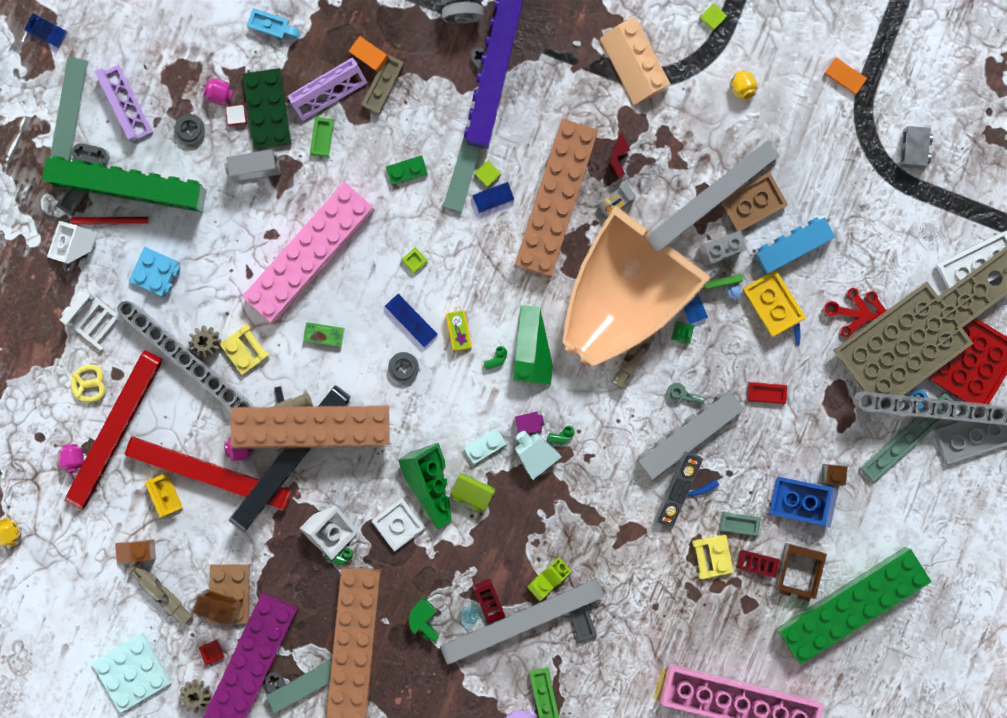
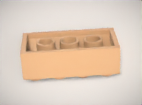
[600,17,670,106]

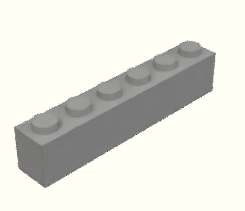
[637,390,744,479]

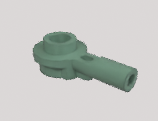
[667,383,705,405]

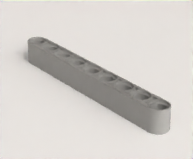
[645,140,779,253]
[117,301,254,410]
[853,391,1007,425]
[440,578,605,664]

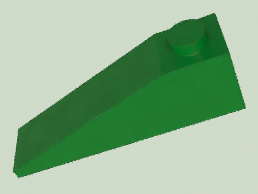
[513,305,553,385]
[398,443,452,529]

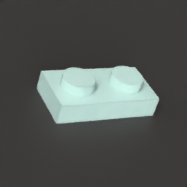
[464,428,506,464]

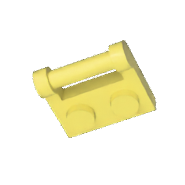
[220,324,270,375]
[692,534,734,579]

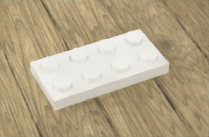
[936,231,1007,288]

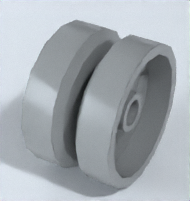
[441,0,485,24]

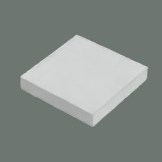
[372,498,425,552]

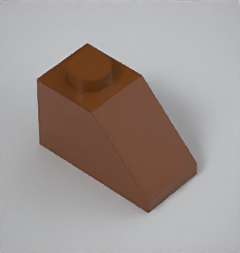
[115,539,156,562]

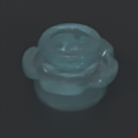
[461,605,480,624]

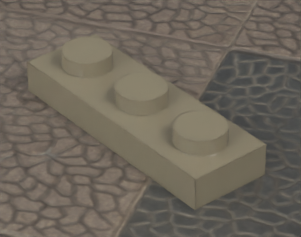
[361,54,404,114]

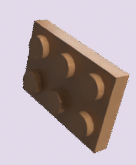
[721,172,788,232]
[209,564,250,623]

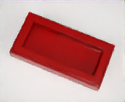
[747,382,788,404]

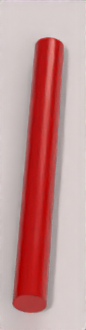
[71,216,149,225]

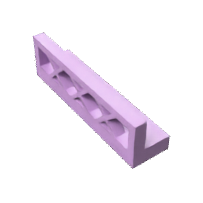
[288,58,368,121]
[94,64,153,143]

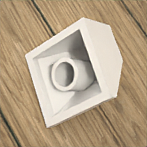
[47,221,97,263]
[299,506,358,560]

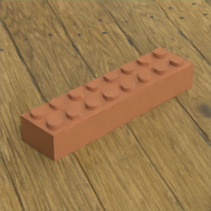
[515,119,598,278]
[231,406,390,449]
[326,566,382,718]

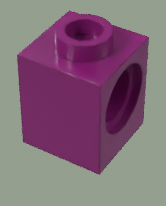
[515,411,544,434]

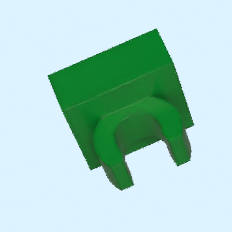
[671,321,695,344]

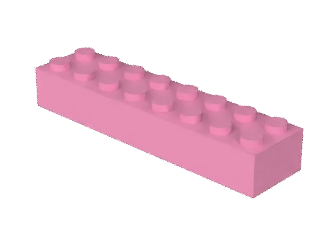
[242,182,375,324]
[660,663,823,718]

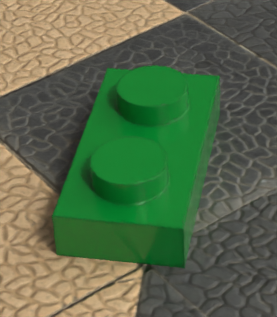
[386,155,428,185]

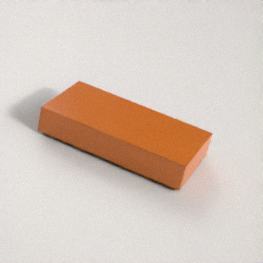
[349,36,389,72]
[824,57,867,95]

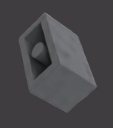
[900,126,933,169]

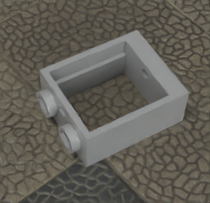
[224,149,281,182]
[698,231,747,267]

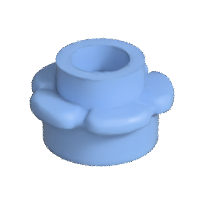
[728,283,742,301]

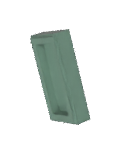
[719,512,761,537]

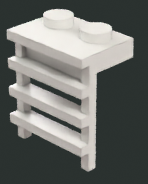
[60,290,125,350]

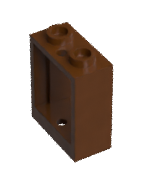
[775,543,827,601]
[191,589,243,626]

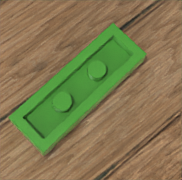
[529,667,559,718]

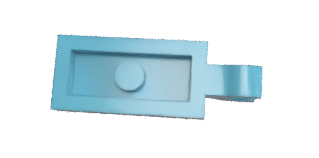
[247,8,301,40]

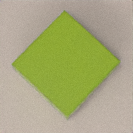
[700,3,727,31]
[474,160,501,188]
[401,247,428,274]

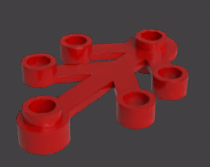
[823,288,888,337]

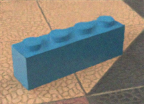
[754,217,835,275]

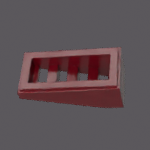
[736,549,780,578]
[473,579,506,624]

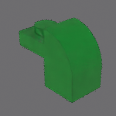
[409,596,440,642]

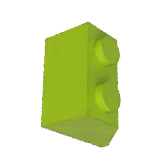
[450,472,495,512]

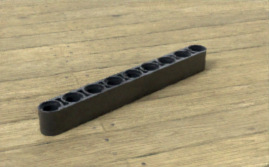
[228,385,351,533]

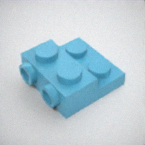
[129,246,181,297]

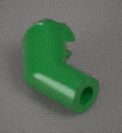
[484,346,507,370]
[548,426,575,444]
[324,548,353,565]

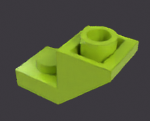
[527,557,571,601]

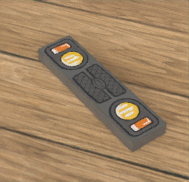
[654,451,703,528]

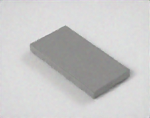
[933,405,1007,466]

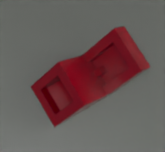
[609,133,630,180]

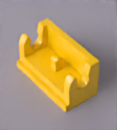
[145,473,183,517]

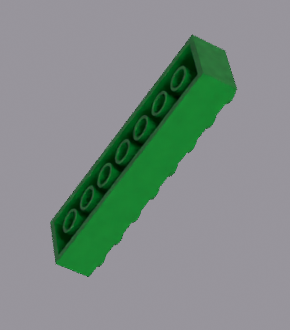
[42,156,207,213]
[776,547,932,665]

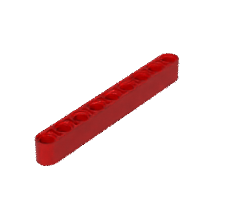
[64,350,163,510]
[124,436,292,510]

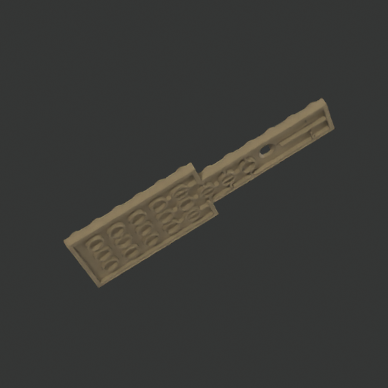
[833,246,1007,408]

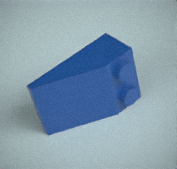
[769,476,838,528]

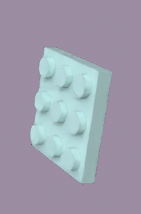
[92,632,172,713]

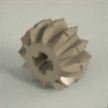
[188,326,222,358]
[178,679,212,713]

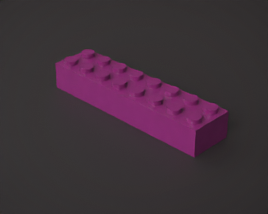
[203,591,299,718]

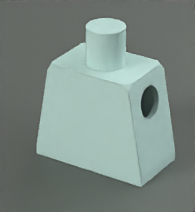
[515,431,561,479]

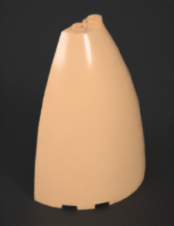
[562,206,710,367]

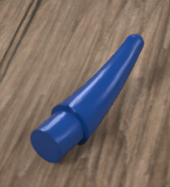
[792,323,801,346]
[688,479,720,496]

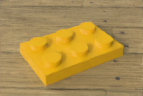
[742,270,806,338]

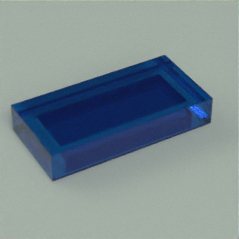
[24,13,68,49]
[472,182,515,214]

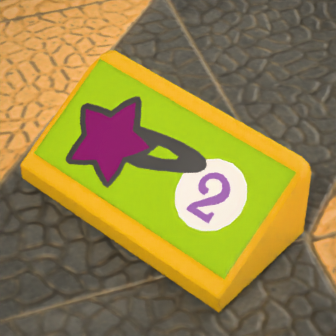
[446,310,472,351]

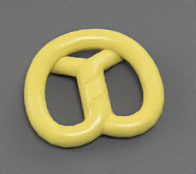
[71,365,105,403]

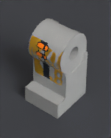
[598,183,636,218]

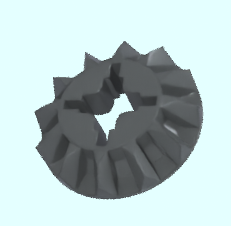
[174,114,205,144]
[388,352,419,383]

